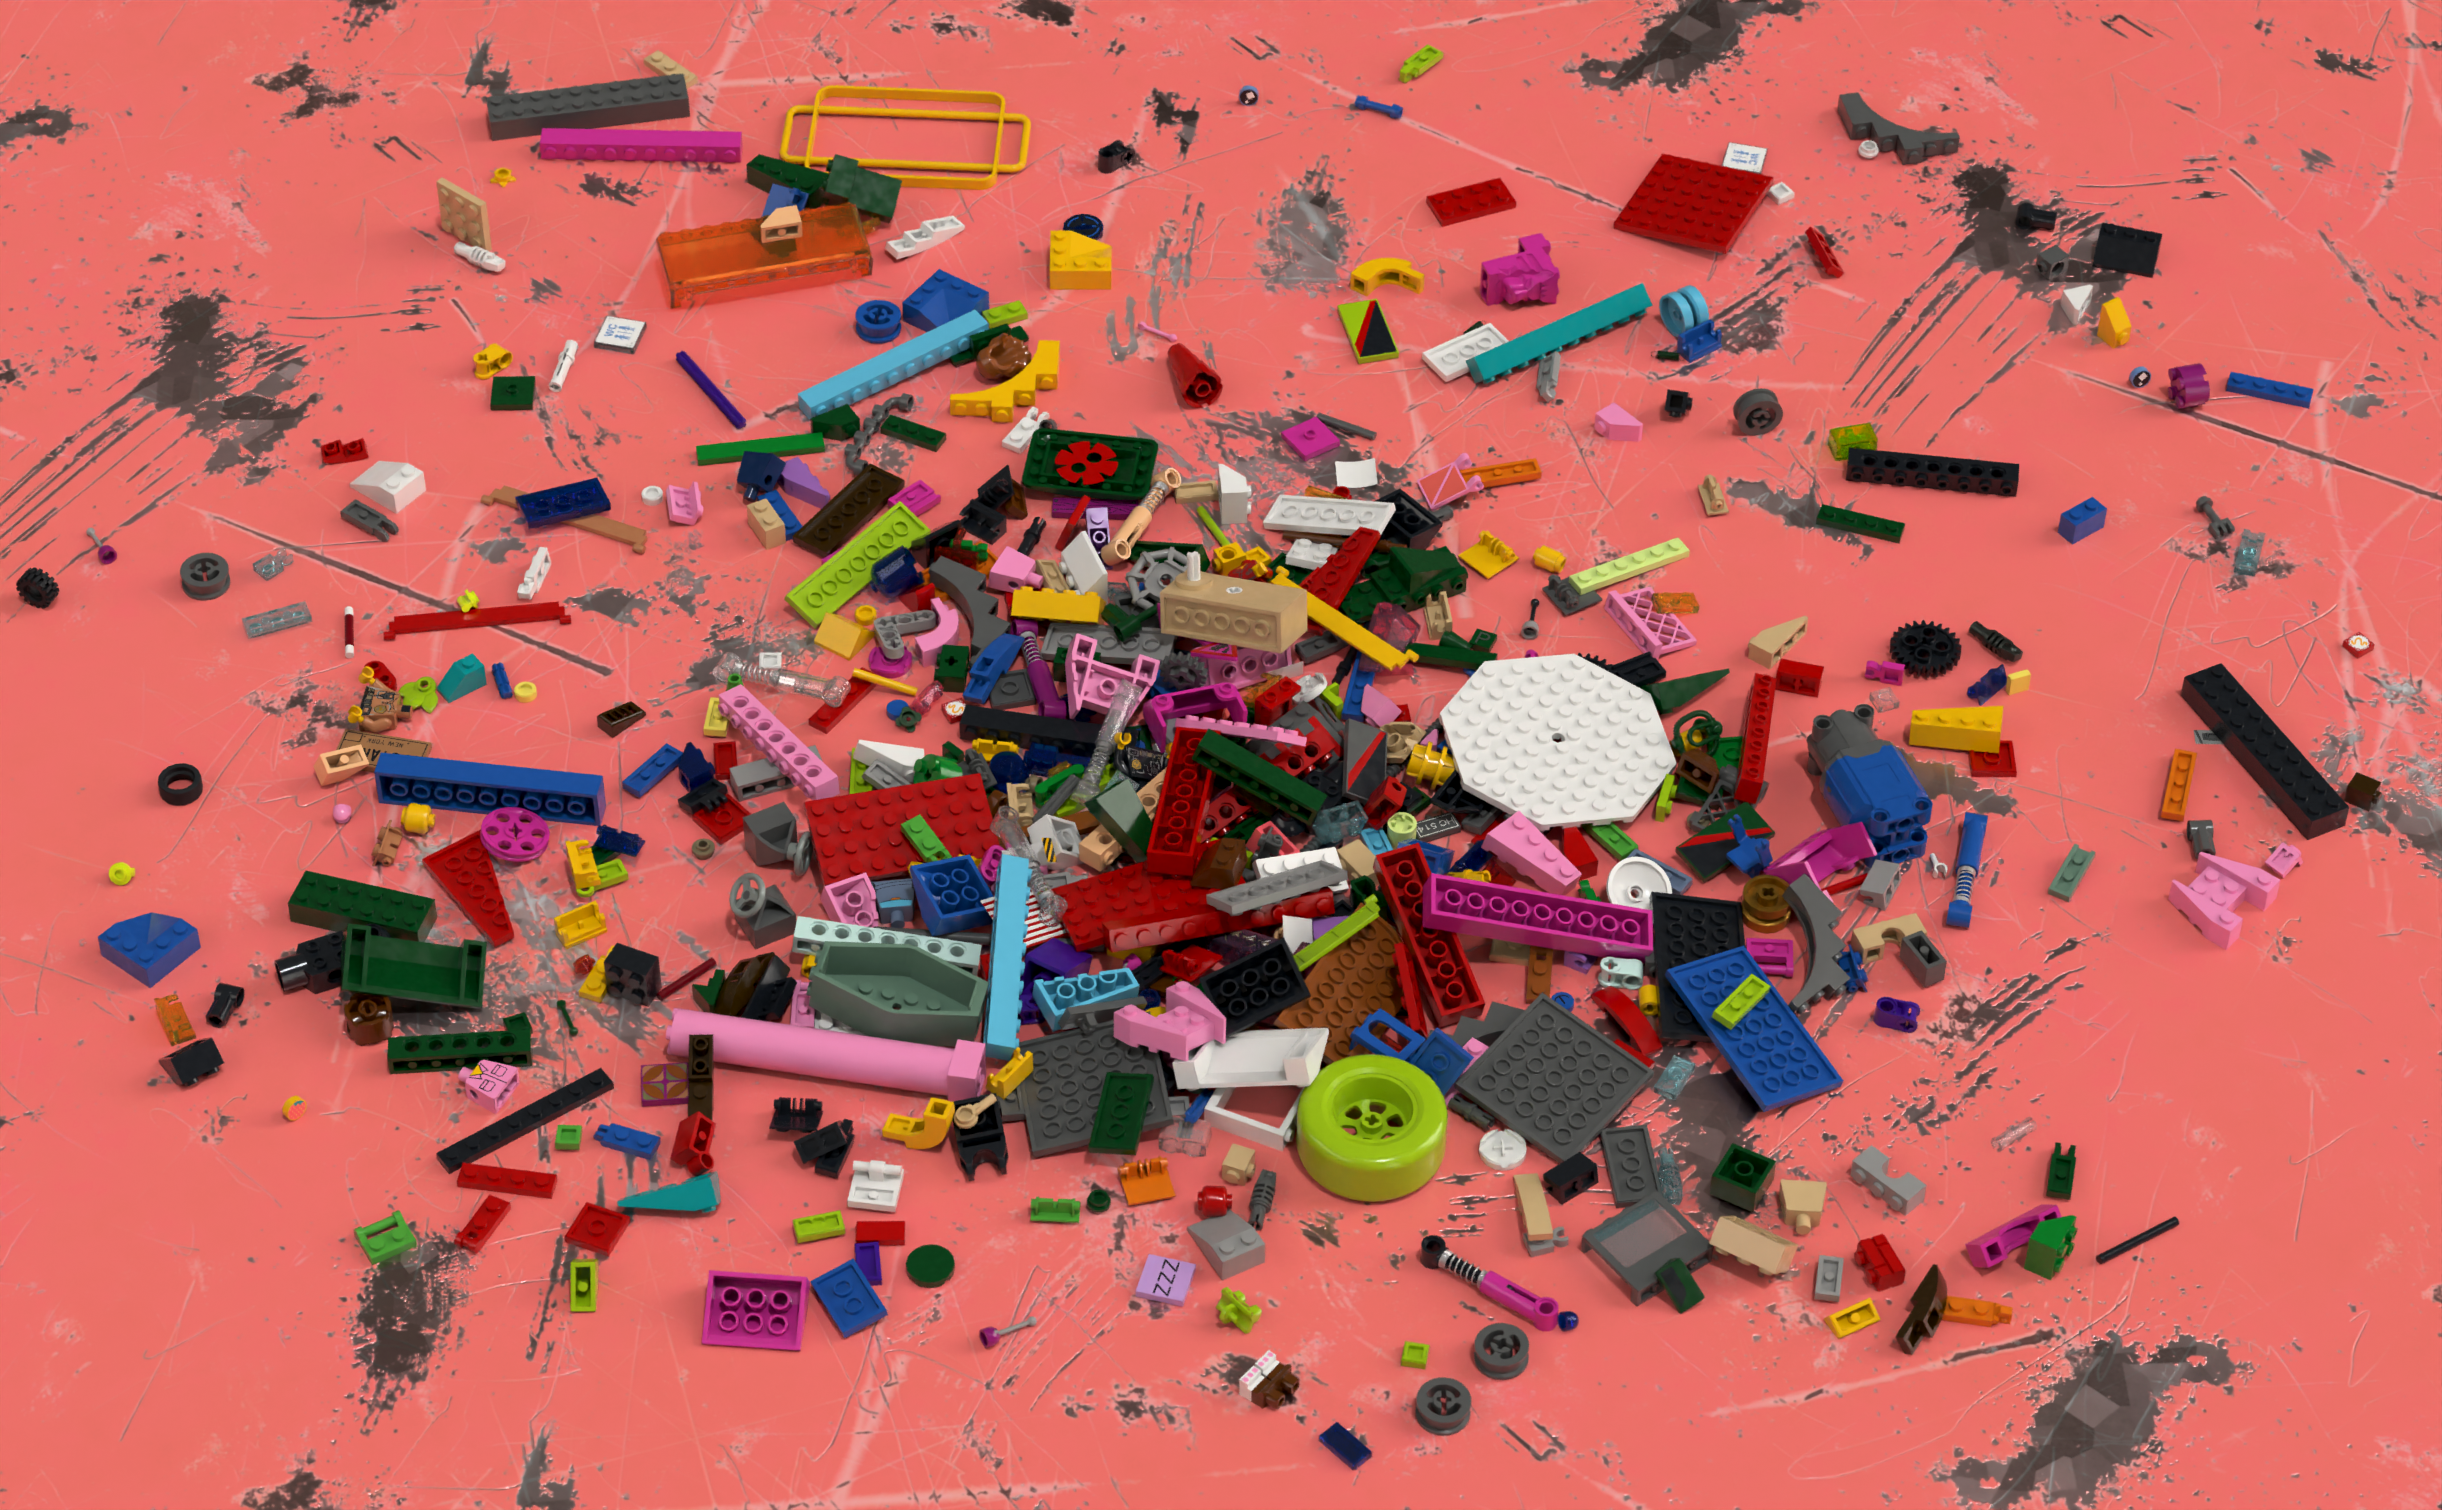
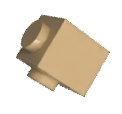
[1222,1143,1256,1186]

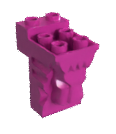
[1480,233,1560,306]

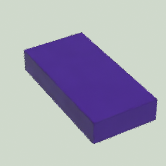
[854,1242,882,1286]

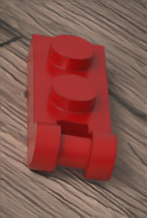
[454,1194,511,1254]

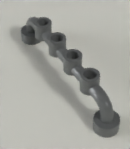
[845,393,914,476]

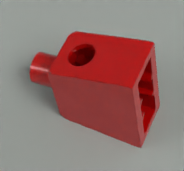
[1359,776,1407,831]

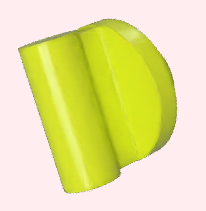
[457,589,480,612]
[109,862,135,885]

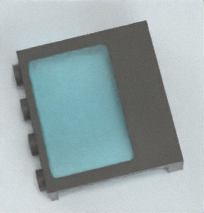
[1581,1191,1714,1307]

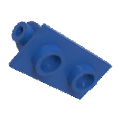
[1838,944,1868,993]

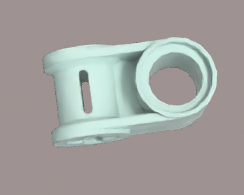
[1598,957,1643,990]

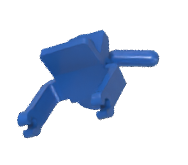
[1726,814,1773,878]

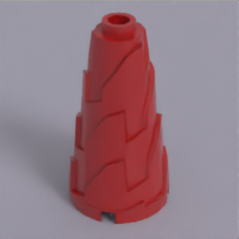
[1168,343,1223,408]

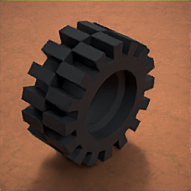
[16,567,59,609]

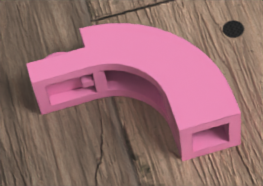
[915,597,959,667]

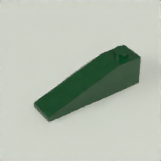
[1128,541,1211,572]
[1639,668,1730,715]

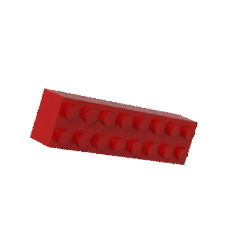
[1147,727,1221,876]
[1373,843,1485,1028]

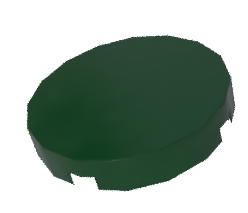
[906,1244,955,1288]

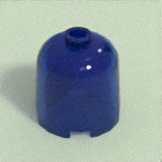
[869,545,925,598]

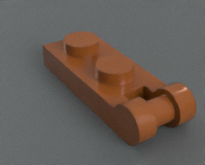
[1526,945,1553,1004]

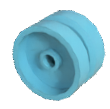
[1659,285,1709,337]

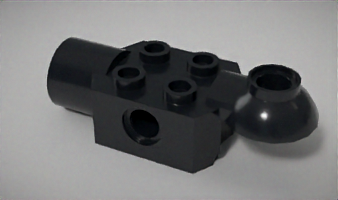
[1270,761,1348,837]
[274,923,392,994]

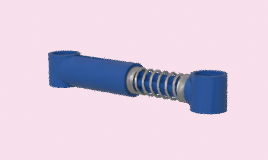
[1946,812,1988,928]

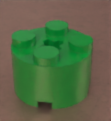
[913,754,963,784]

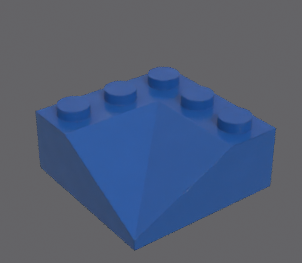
[902,269,989,332]
[909,854,994,936]
[98,912,201,988]

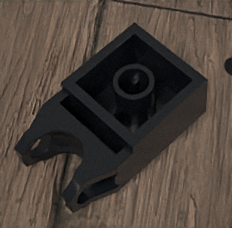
[953,1093,1009,1181]

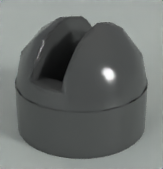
[1039,419,1058,429]

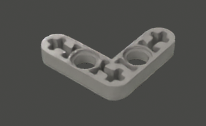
[874,610,936,659]

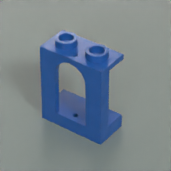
[1349,1008,1426,1062]

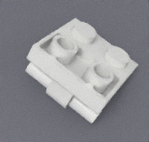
[847,1160,904,1212]

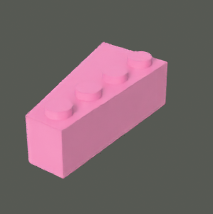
[1481,811,1582,896]

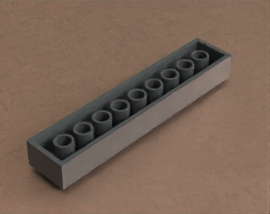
[486,74,690,141]

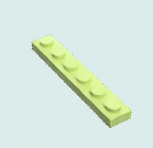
[1569,538,1690,595]

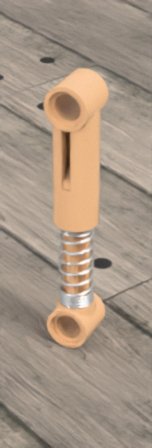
[1101,468,1181,566]

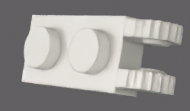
[1002,407,1050,454]

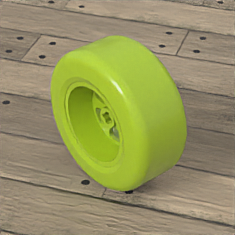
[1296,1054,1448,1202]

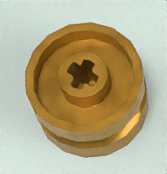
[1741,875,1792,934]

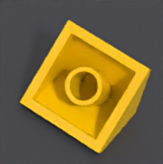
[814,612,875,661]

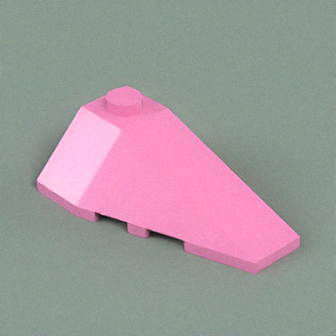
[820,873,878,928]

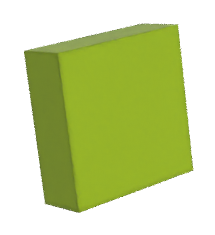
[1401,1341,1429,1369]

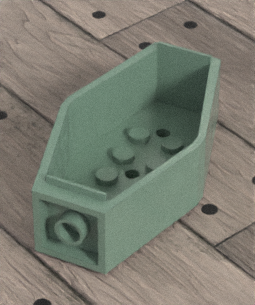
[806,941,989,1047]

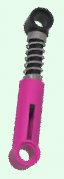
[1421,1235,1559,1331]

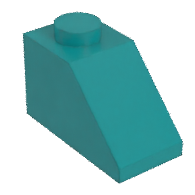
[437,653,487,703]

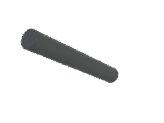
[1317,413,1377,440]

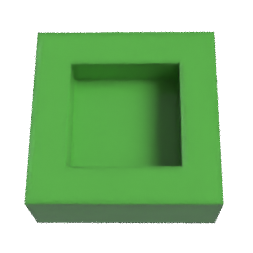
[555,1125,583,1150]

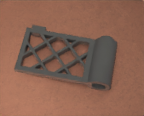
[1688,764,1769,832]

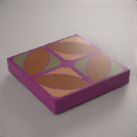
[641,1062,689,1107]

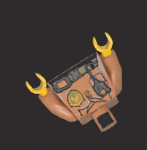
[348,666,413,733]

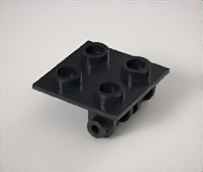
[974,465,1014,511]
[769,1097,823,1133]

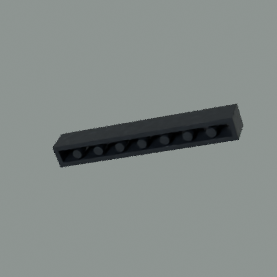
[959,705,1140,761]

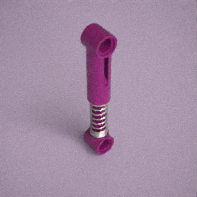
[1010,619,1066,719]

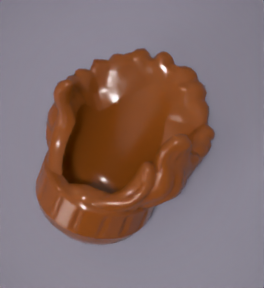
[976,333,1031,380]

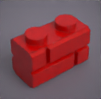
[1855,1234,1906,1292]

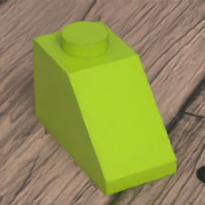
[571,1259,598,1311]

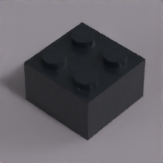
[604,943,662,1007]

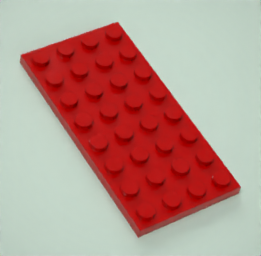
[803,773,1000,886]
[1050,838,1246,952]

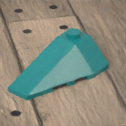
[617,1171,721,1213]

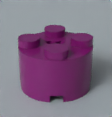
[2168,363,2210,409]

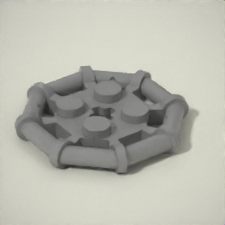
[1125,547,1201,619]

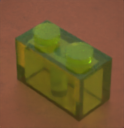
[1828,423,1878,461]

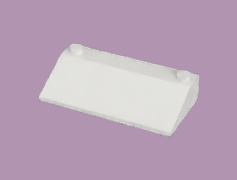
[1172,1028,1329,1091]

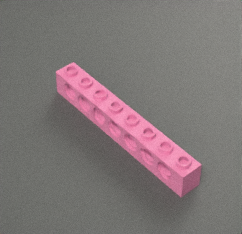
[718,684,840,800]

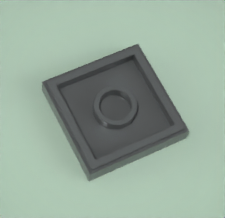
[988,668,1036,710]

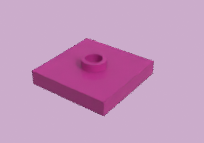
[1281,417,1340,461]

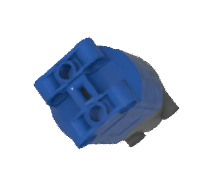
[1806,704,1933,868]

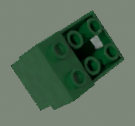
[821,154,902,223]

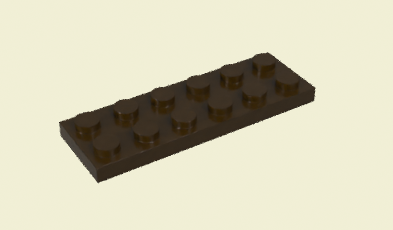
[793,463,905,558]

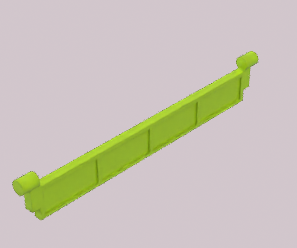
[1294,894,1380,972]

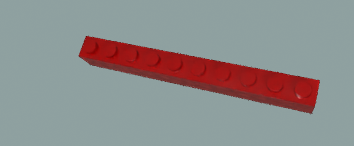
[1102,886,1335,953]

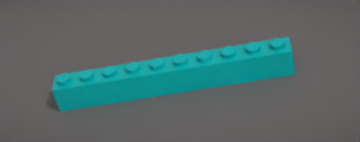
[1466,283,1652,384]

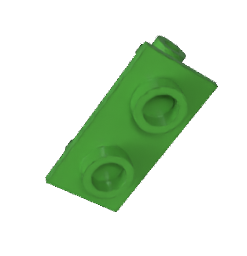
[1030,1197,1081,1223]

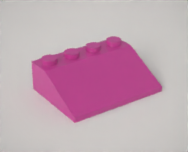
[702,1270,810,1351]

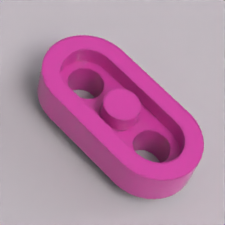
[978,845,1005,886]

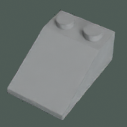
[1187,1209,1265,1281]

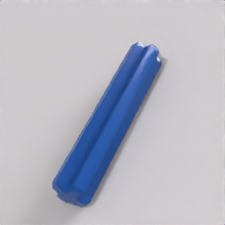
[1184,1088,1214,1124]

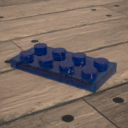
[515,478,611,529]

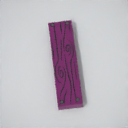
[1052,498,1138,520]

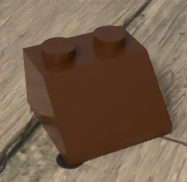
[1190,838,1248,890]

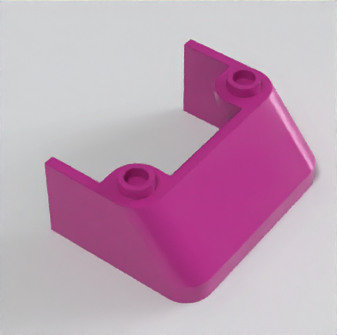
[1143,683,1248,753]
[1763,822,1877,891]

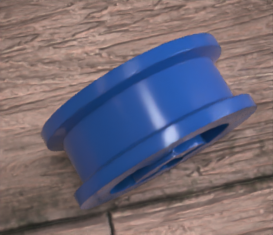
[856,300,901,344]

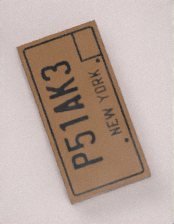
[336,729,432,772]

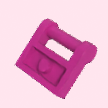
[1746,938,1794,977]

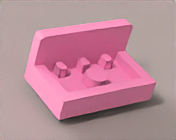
[666,481,703,526]

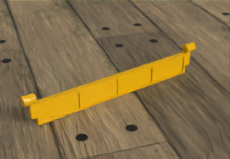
[1270,566,1419,671]

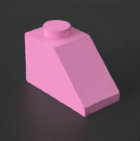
[1594,403,1643,442]
[1361,684,1402,728]

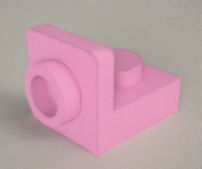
[2265,842,2303,878]

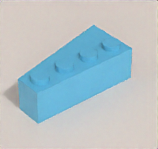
[1032,968,1140,1032]

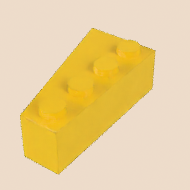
[1011,586,1106,625]
[1909,706,2004,753]

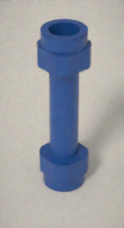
[1355,95,1403,119]

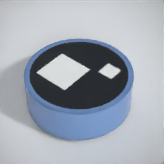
[1239,85,1259,106]
[2129,366,2151,388]

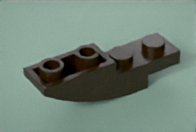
[714,952,775,1017]
[688,1034,714,1121]
[1895,1264,1947,1355]

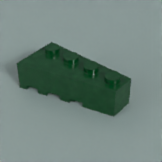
[746,154,828,214]

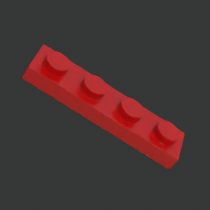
[809,667,878,734]
[457,1163,558,1199]

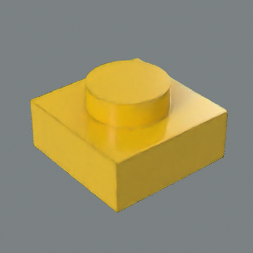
[1245,546,1271,566]

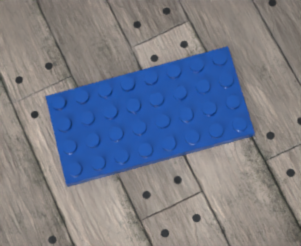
[1665,946,1844,1112]

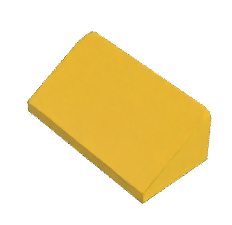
[1824,1297,1881,1339]

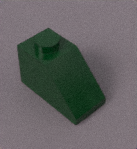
[810,404,860,441]

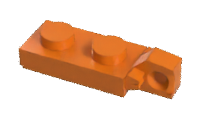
[1942,1296,2013,1327]

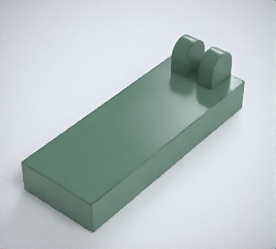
[2048,844,2096,902]

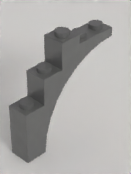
[1838,92,1960,165]
[1782,873,1850,1015]

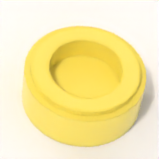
[514,682,537,703]

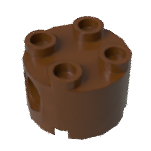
[344,993,394,1046]

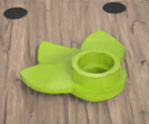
[398,677,438,714]

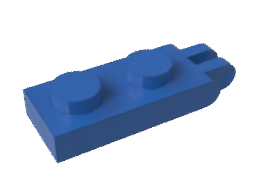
[594,1123,661,1160]

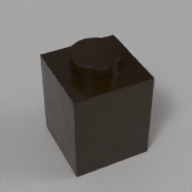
[2344,772,2382,811]

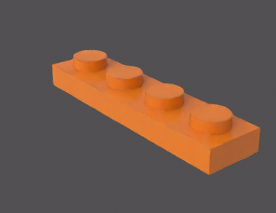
[1459,458,1542,488]
[2161,748,2197,822]

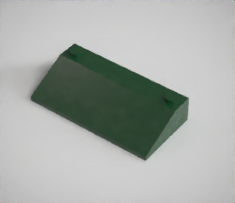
[341,923,487,1009]

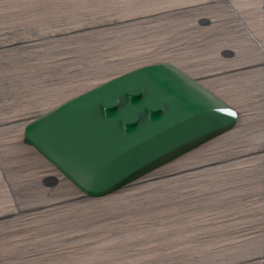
[1022,428,1158,500]

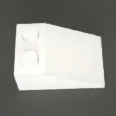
[349,461,426,514]

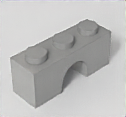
[1850,1145,1927,1216]

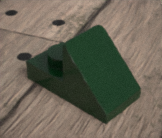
[692,969,726,1013]

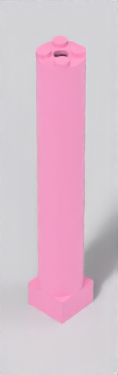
[666,1008,986,1102]

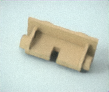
[1698,474,1729,515]

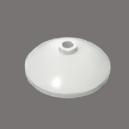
[1606,857,1672,910]

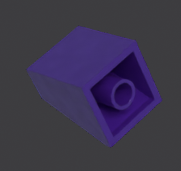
[1020,938,1093,1005]

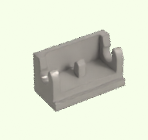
[1859,859,1902,911]

